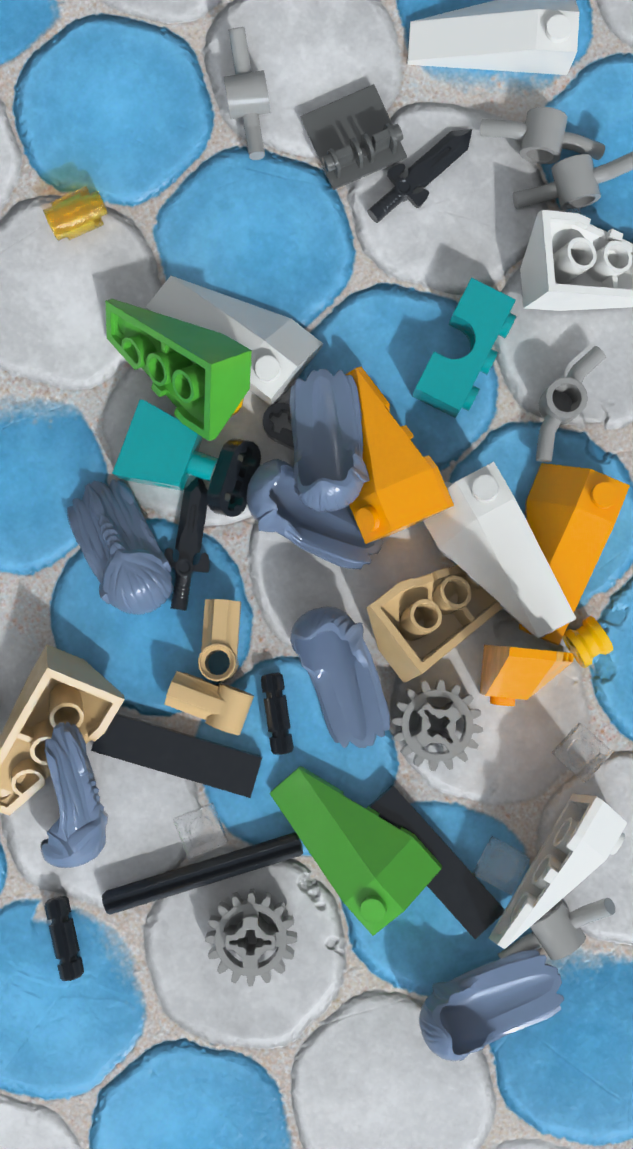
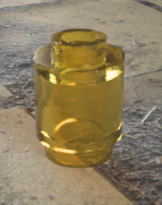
[43,186,108,241]

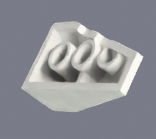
[407,0,580,75]
[520,210,633,311]
[146,276,323,406]
[423,462,576,639]
[489,794,627,949]

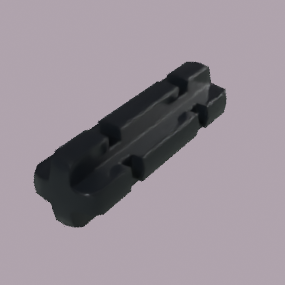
[261,672,294,755]
[44,896,84,981]

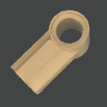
[198,599,241,682]
[164,671,254,735]

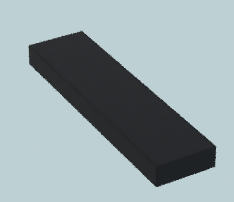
[91,713,263,798]
[366,784,505,939]

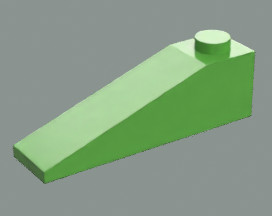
[105,299,252,441]
[269,766,442,936]

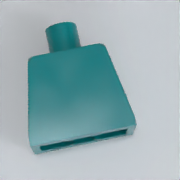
[112,399,218,491]

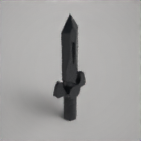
[367,129,472,223]
[164,477,210,611]

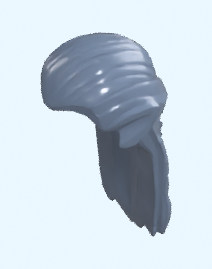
[290,369,370,512]
[247,459,383,569]
[67,479,173,615]
[290,606,390,748]
[40,722,108,868]
[419,950,564,1061]

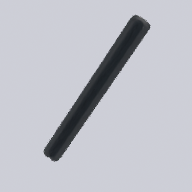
[102,832,303,915]

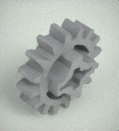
[391,679,483,771]
[205,889,297,986]

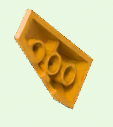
[345,366,454,544]
[519,463,630,646]
[480,644,574,706]

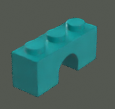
[412,278,517,418]

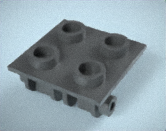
[300,84,407,190]

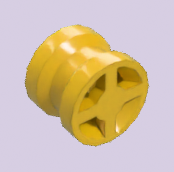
[563,616,613,668]

